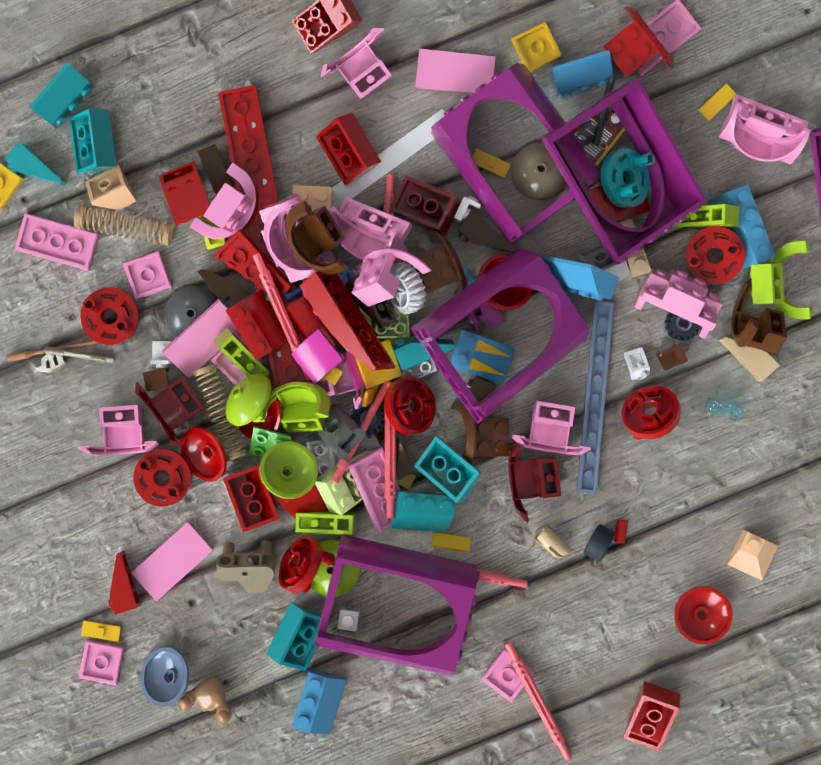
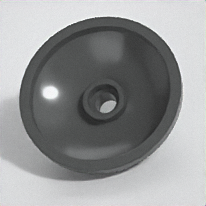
[165,286,218,337]

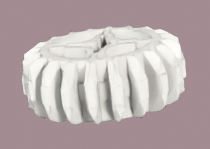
[389,261,427,315]

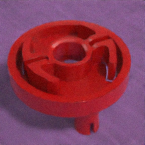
[686,226,746,284]
[81,287,140,345]
[384,376,436,435]
[621,386,681,440]
[133,449,192,507]
[279,536,335,594]

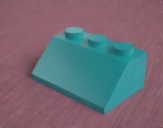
[29,63,94,128]
[69,109,117,174]
[414,436,481,503]
[390,490,455,533]
[266,602,331,671]

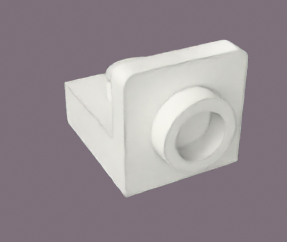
[454,196,481,223]
[150,341,173,368]
[624,347,650,380]

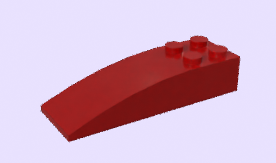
[300,272,396,371]

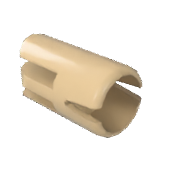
[535,526,571,560]

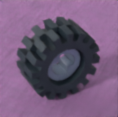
[665,312,701,341]
[351,402,385,438]

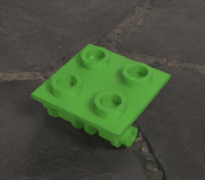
[249,426,292,457]

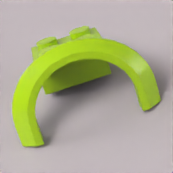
[750,241,814,319]
[253,382,331,433]

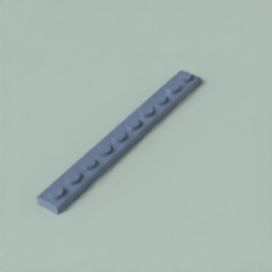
[577,301,614,494]

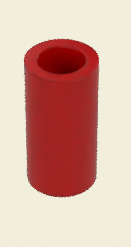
[614,519,628,544]

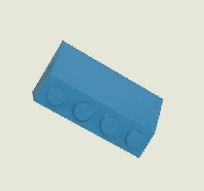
[707,185,776,269]
[540,255,619,301]

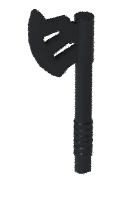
[576,76,615,146]

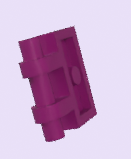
[468,301,504,332]

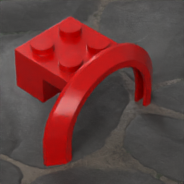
[603,6,673,78]

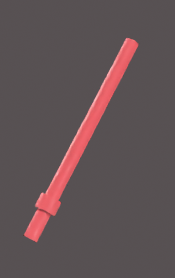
[331,381,389,484]

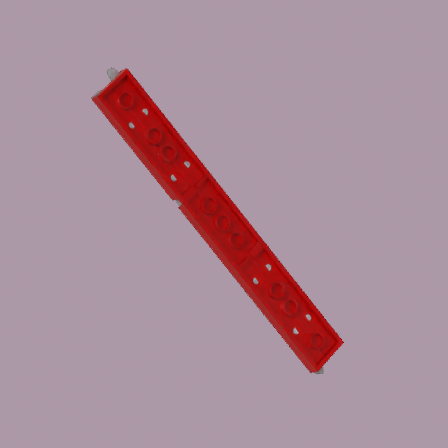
[218,80,313,388]

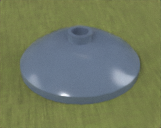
[141,647,190,706]

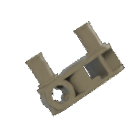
[216,540,275,593]

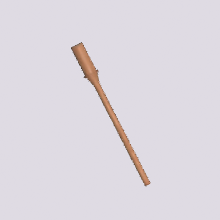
[6,340,98,362]

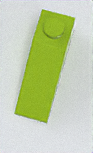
[677,204,740,227]
[214,327,270,376]
[295,512,357,535]

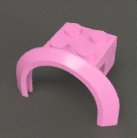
[320,28,392,100]
[190,163,256,239]
[352,248,431,307]
[312,343,365,410]
[512,401,591,455]
[78,405,159,455]

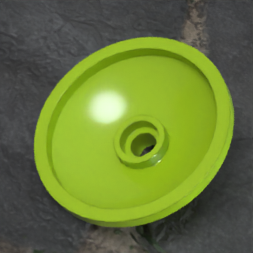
[225,373,271,426]
[260,441,318,499]
[311,539,360,597]

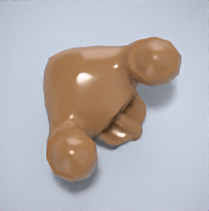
[177,676,232,724]

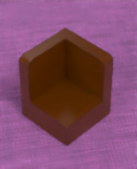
[656,344,688,371]
[143,368,169,391]

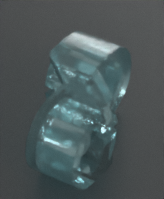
[704,398,744,422]

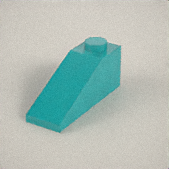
[4,142,66,186]
[392,338,456,371]

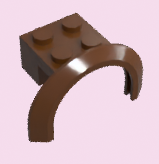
[285,201,348,274]
[405,230,466,295]
[731,278,787,354]
[451,398,509,465]

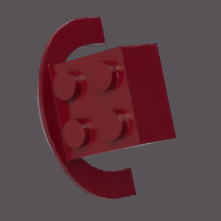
[135,377,205,447]
[508,443,562,522]

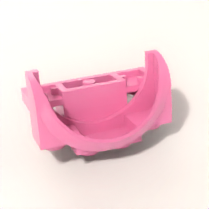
[719,94,810,164]
[259,193,329,283]
[329,197,412,264]
[635,268,722,338]

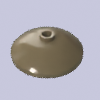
[511,142,566,200]

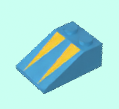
[450,330,515,384]

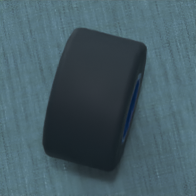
[584,524,616,562]

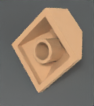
[85,165,136,210]
[727,530,778,580]

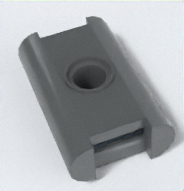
[315,404,366,459]

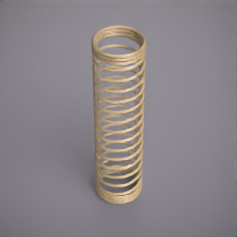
[74,204,174,246]
[192,364,248,462]

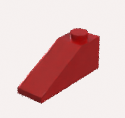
[109,551,141,615]

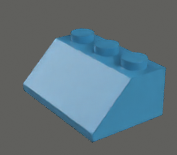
[549,50,613,98]
[291,668,347,734]

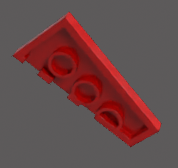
[213,229,293,298]

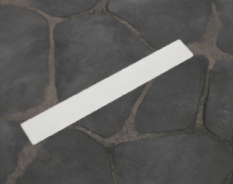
[333,109,445,209]

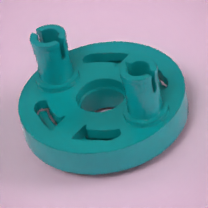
[601,148,655,208]

